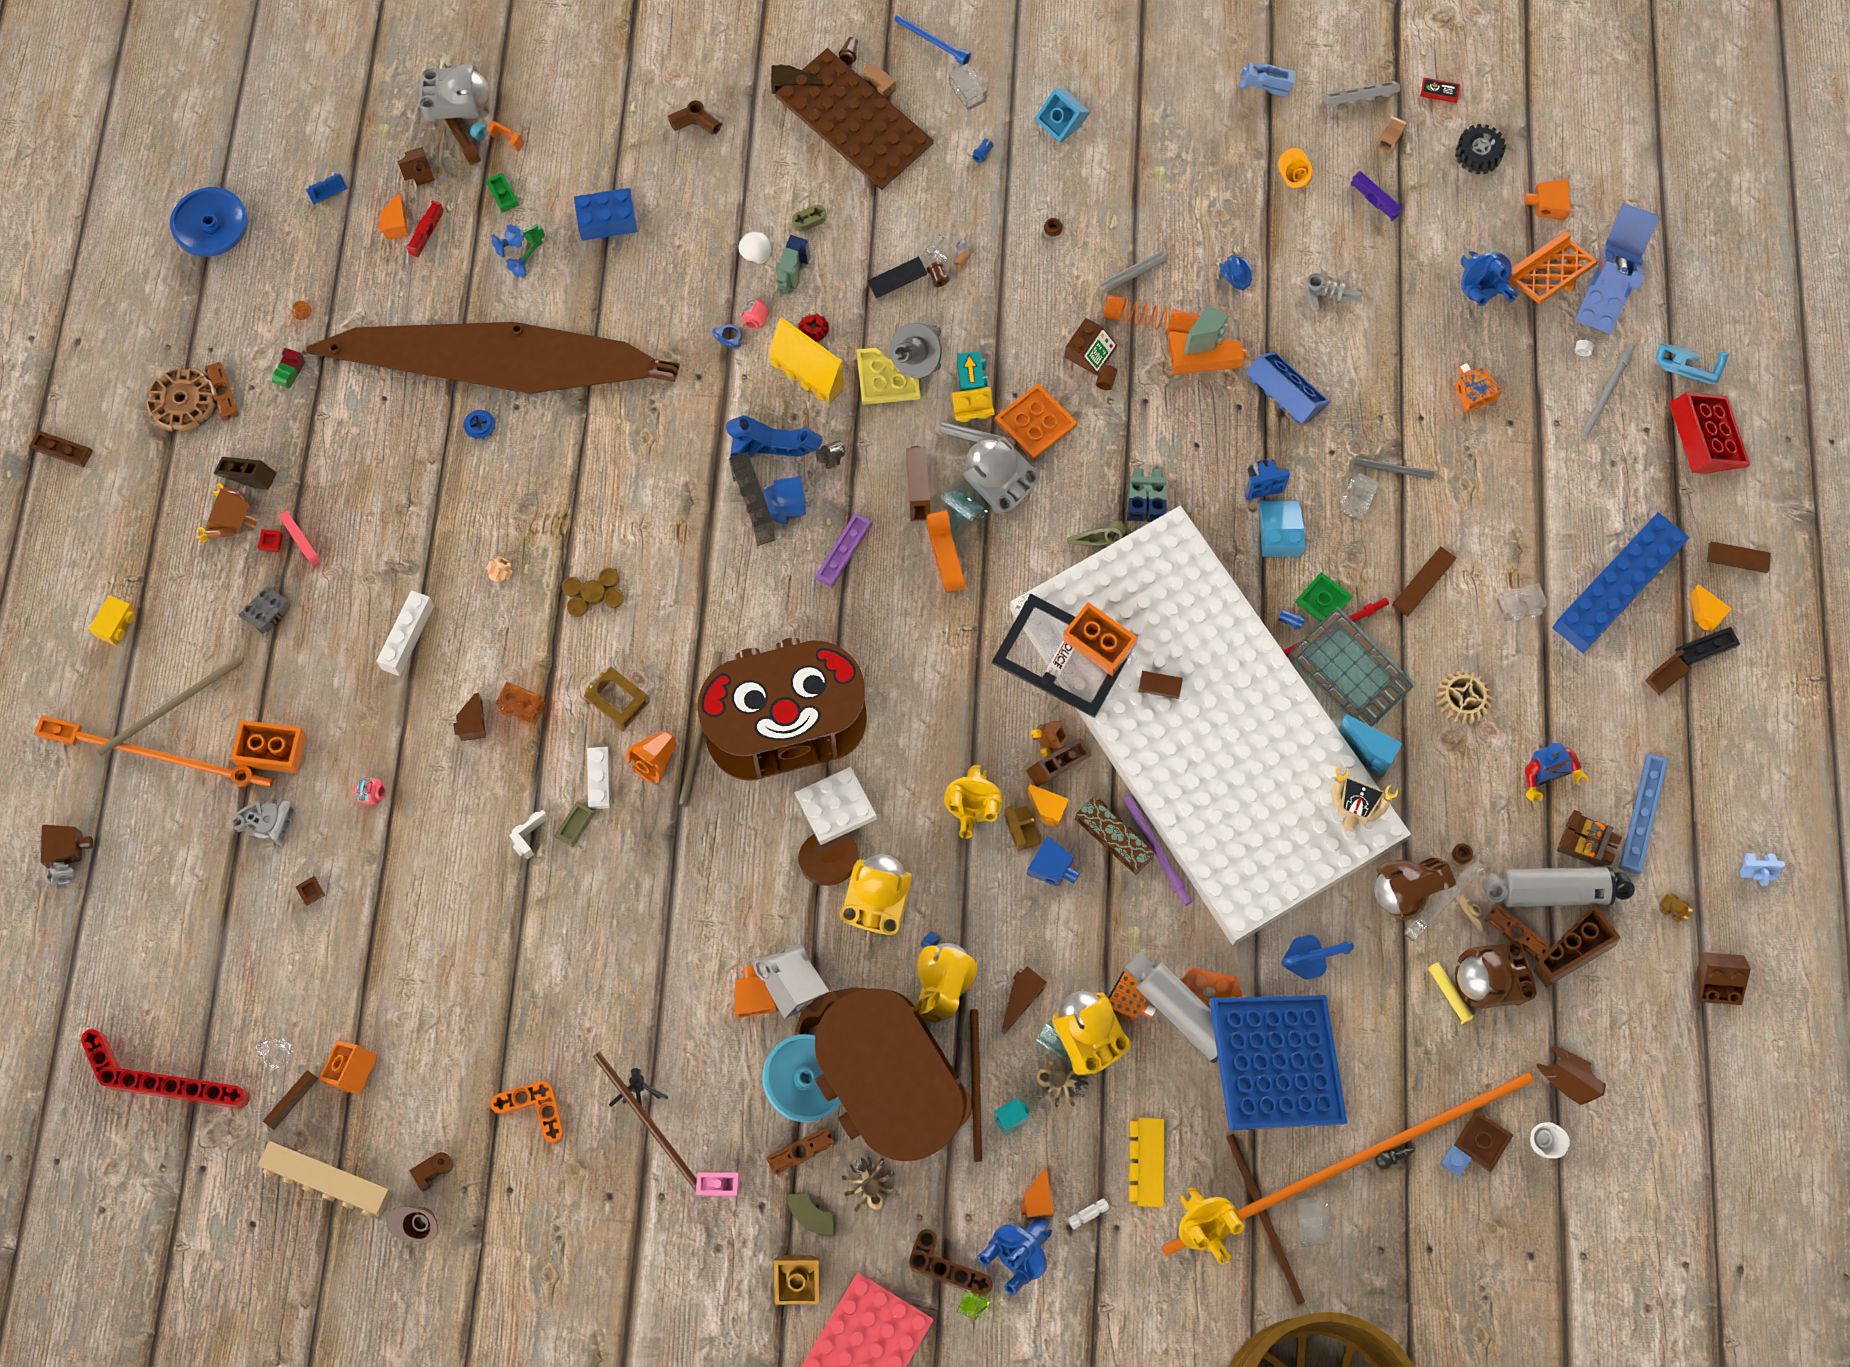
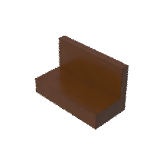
[1645,649,1691,696]

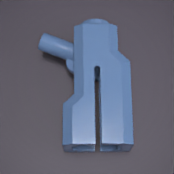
[1239,63,1295,97]

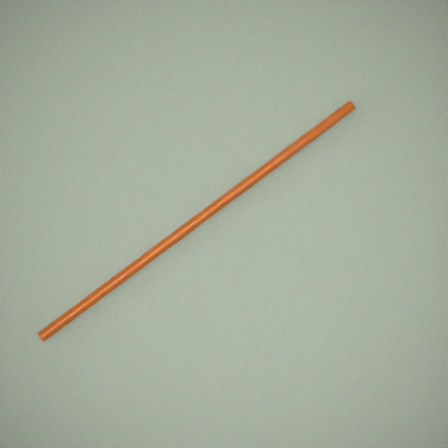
[1161,1072,1533,1256]

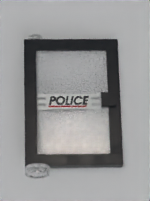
[992,591,1135,718]

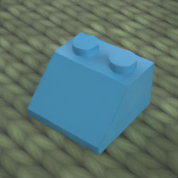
[1034,88,1090,142]

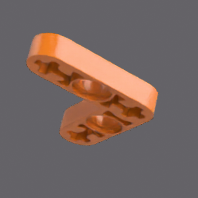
[490,1081,564,1144]

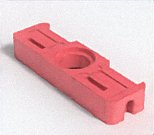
[278,511,321,567]

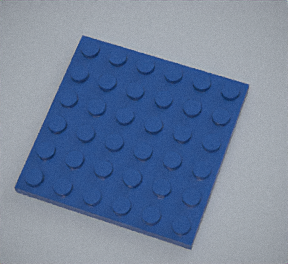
[1209,995,1348,1131]

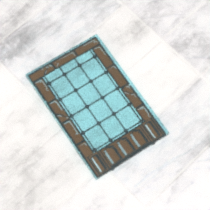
[1288,607,1416,727]

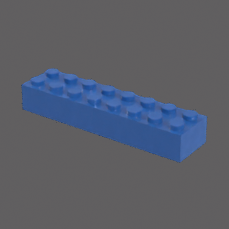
[1552,512,1690,654]

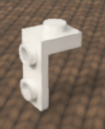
[509,810,548,860]

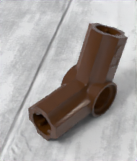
[668,100,723,135]

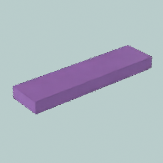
[815,513,872,588]

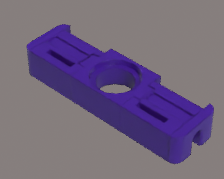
[1351,171,1402,221]

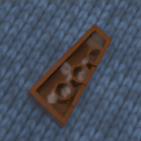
[1533,903,1621,987]

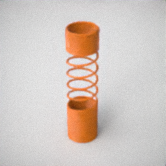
[1103,294,1200,333]

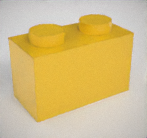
[88,595,136,646]

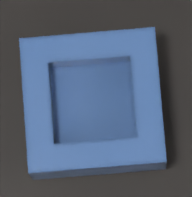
[1440,1145,1472,1177]

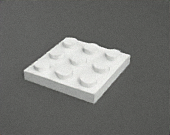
[794,767,877,845]

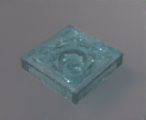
[940,489,988,529]

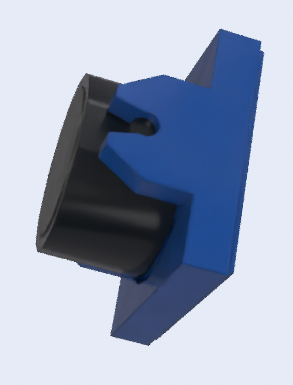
[1245,459,1290,500]

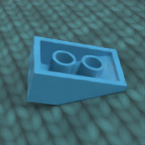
[1259,500,1306,557]
[1338,714,1402,776]

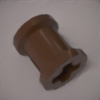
[926,262,949,287]

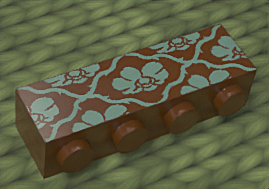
[1075,797,1154,876]

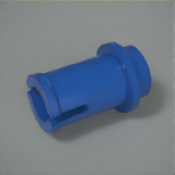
[972,139,993,163]
[1278,609,1305,630]

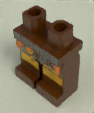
[1557,810,1622,867]

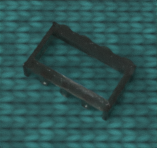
[729,452,776,546]

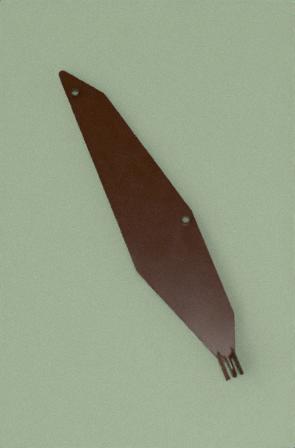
[306,322,680,394]

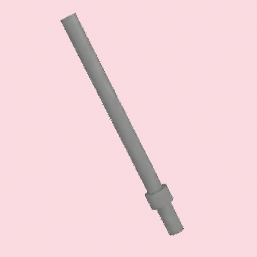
[1580,343,1635,439]

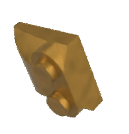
[774,1255,820,1305]

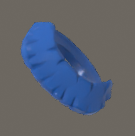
[712,324,742,348]

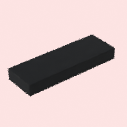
[867,256,927,298]
[1675,627,1740,666]

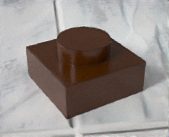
[296,876,325,906]

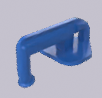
[1281,935,1354,980]

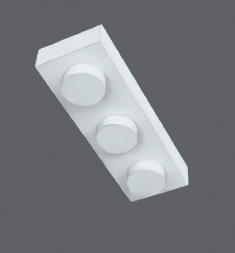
[587,747,610,809]

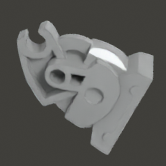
[231,801,297,846]

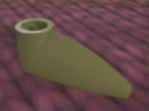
[1067,520,1126,545]

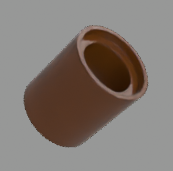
[1096,364,1117,390]

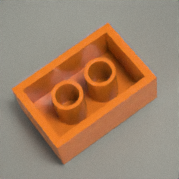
[1062,602,1138,676]
[231,720,307,774]

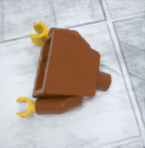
[196,483,258,542]

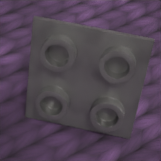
[238,586,291,634]

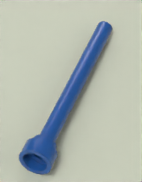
[894,15,971,66]

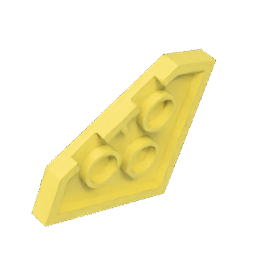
[856,348,920,405]

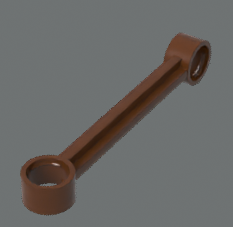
[444,118,481,166]

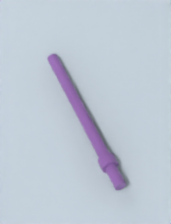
[1123,795,1192,906]

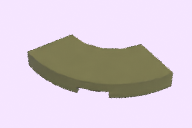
[787,1192,834,1236]

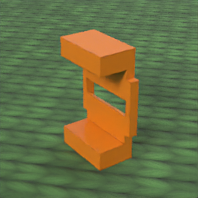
[486,120,525,152]

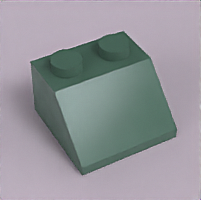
[1184,305,1229,355]

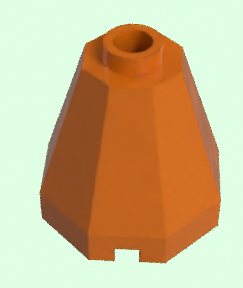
[626,731,676,783]

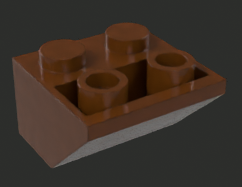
[1697,952,1751,1005]

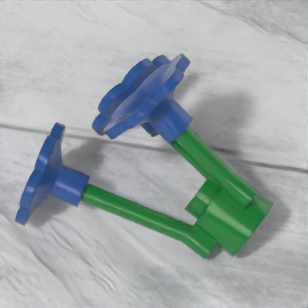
[491,224,545,278]

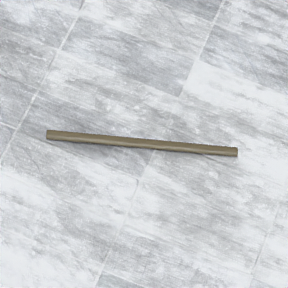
[679,651,722,807]
[96,656,242,756]

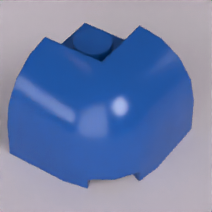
[763,476,806,524]

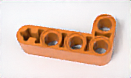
[927,510,966,593]

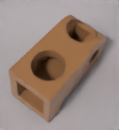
[864,64,896,98]
[1377,116,1407,154]

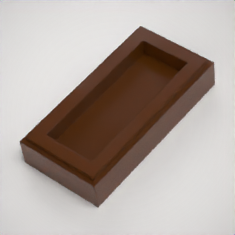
[1138,670,1183,699]

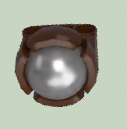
[1374,857,1457,920]
[1455,940,1537,1009]

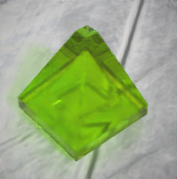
[957,1291,989,1320]

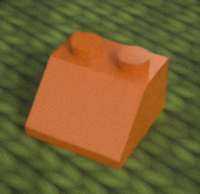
[318,1040,378,1095]

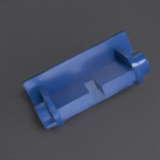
[306,173,348,205]

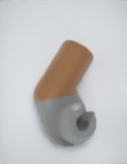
[954,240,971,269]

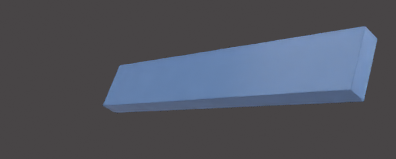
[1619,753,1668,875]

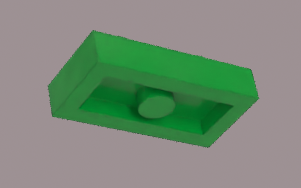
[486,173,519,213]

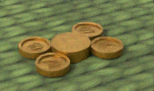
[562,568,624,617]

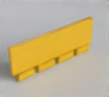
[1129,1118,1164,1208]

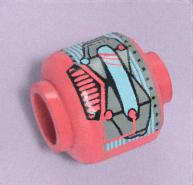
[741,299,769,329]
[352,777,386,805]

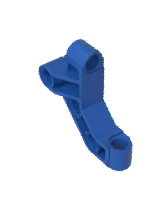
[726,415,823,460]

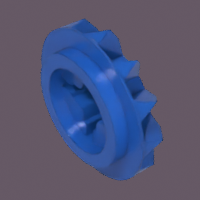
[463,410,495,439]

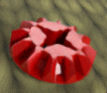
[798,313,829,342]

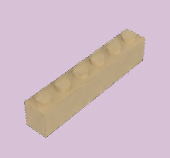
[257,1141,393,1218]

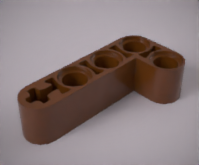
[909,1229,992,1297]

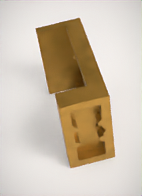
[584,666,650,732]

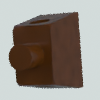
[41,825,93,869]

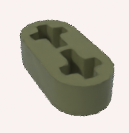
[792,205,827,232]

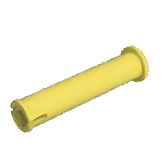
[1428,962,1476,1025]

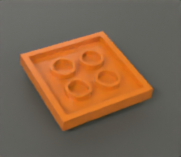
[994,383,1077,461]

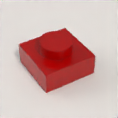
[257,529,283,552]

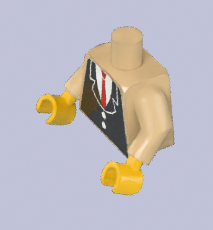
[1331,766,1399,832]

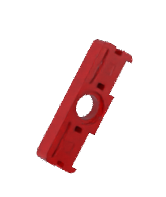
[406,200,444,258]

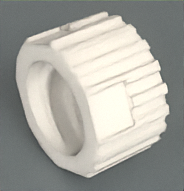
[1575,340,1594,356]

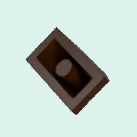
[453,693,486,741]

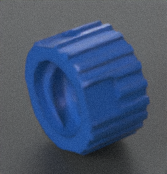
[921,931,941,948]

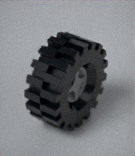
[1455,124,1506,175]

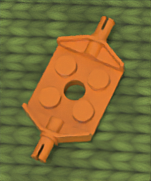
[1180,967,1245,1008]

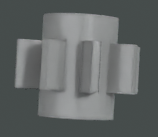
[46,862,74,889]

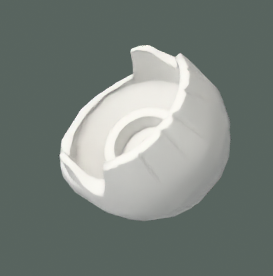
[738,232,772,264]
[1530,1122,1570,1159]

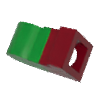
[272,348,305,388]

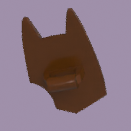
[1537,1046,1606,1105]

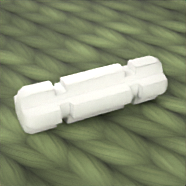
[1068,1199,1109,1229]

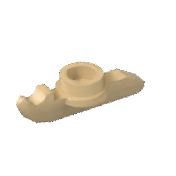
[1459,894,1485,932]

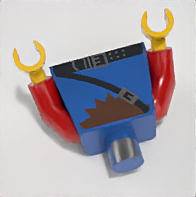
[1525,743,1589,803]

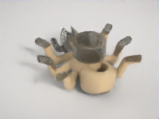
[1035,1054,1088,1107]
[841,1157,898,1212]

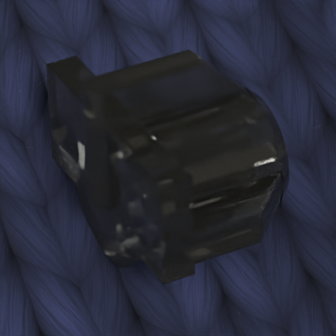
[816,441,845,469]

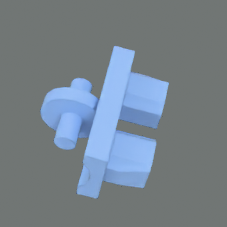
[1740,853,1785,886]

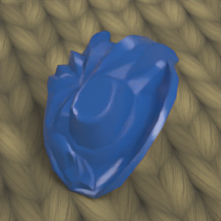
[1219,255,1252,290]

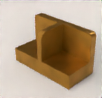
[1004,805,1041,852]

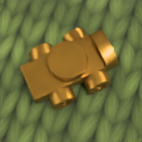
[1660,894,1693,922]

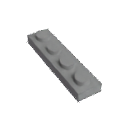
[1323,81,1400,107]

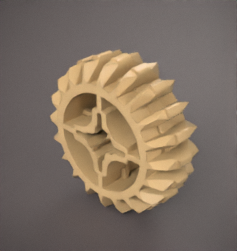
[1436,670,1493,725]

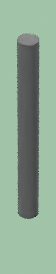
[1354,457,1434,479]

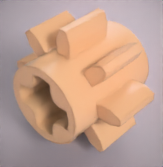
[486,557,513,582]

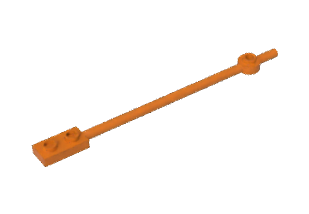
[34,715,273,788]

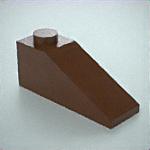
[1026,738,1092,787]
[1002,966,1047,1035]

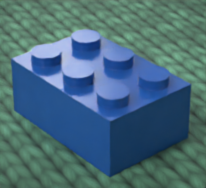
[574,188,638,241]

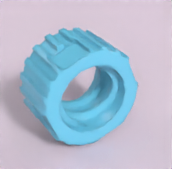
[470,122,488,141]

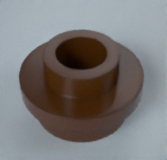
[1044,218,1063,237]
[1452,843,1473,864]

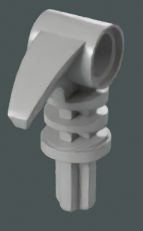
[1305,273,1362,312]

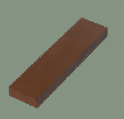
[1392,546,1456,617]

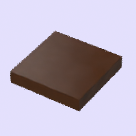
[1454,1110,1514,1172]

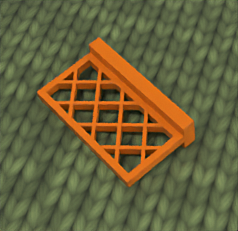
[1509,231,1598,305]

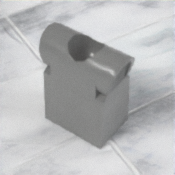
[754,944,829,1019]

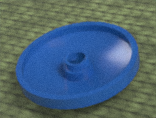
[170,187,248,257]

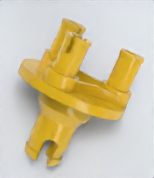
[944,765,1003,839]
[1179,1187,1245,1265]

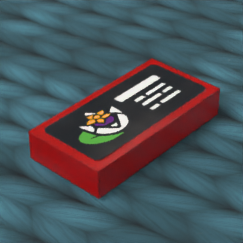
[1420,78,1460,103]

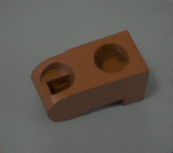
[409,1152,453,1192]

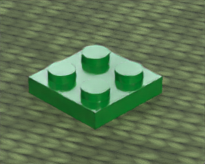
[1295,572,1353,623]

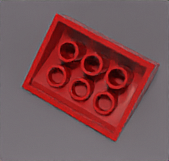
[1669,392,1750,474]

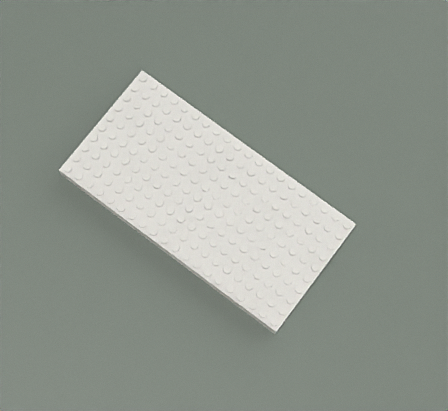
[1010,505,1411,946]

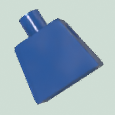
[1027,836,1080,886]

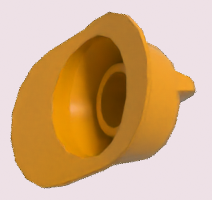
[1278,148,1313,188]

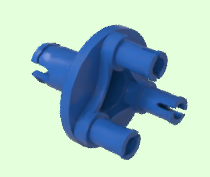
[1460,251,1518,306]
[978,1218,1052,1295]

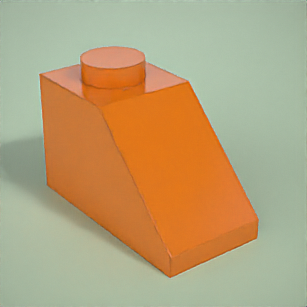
[378,194,409,240]
[1020,1169,1054,1220]

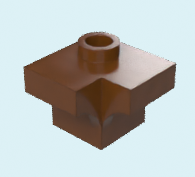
[398,147,435,186]

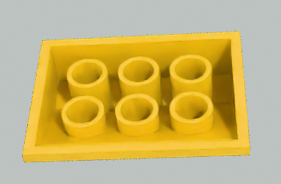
[769,317,844,405]

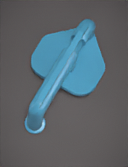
[1656,344,1729,384]

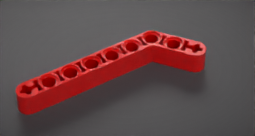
[81,1029,250,1109]

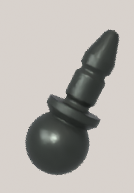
[1375,1148,1415,1170]

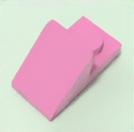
[696,1172,740,1199]

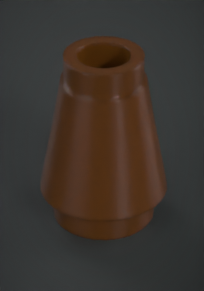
[839,37,858,65]

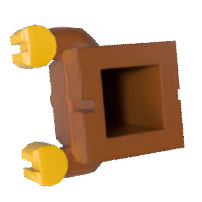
[1031,720,1069,757]

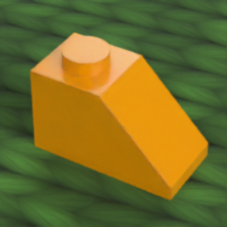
[1690,584,1731,633]
[1028,784,1069,827]

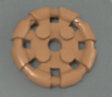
[146,368,217,432]

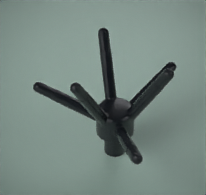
[609,1068,668,1120]

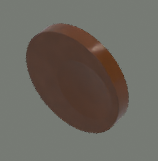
[798,833,859,886]

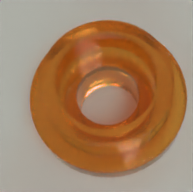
[292,301,312,320]

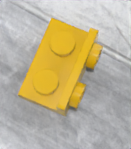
[951,387,995,422]

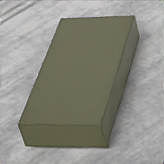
[554,802,595,848]

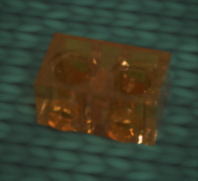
[496,681,546,724]

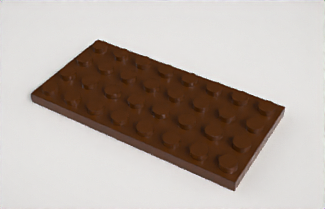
[775,48,934,190]

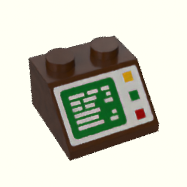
[1064,318,1117,376]

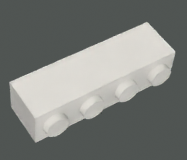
[377,590,434,676]

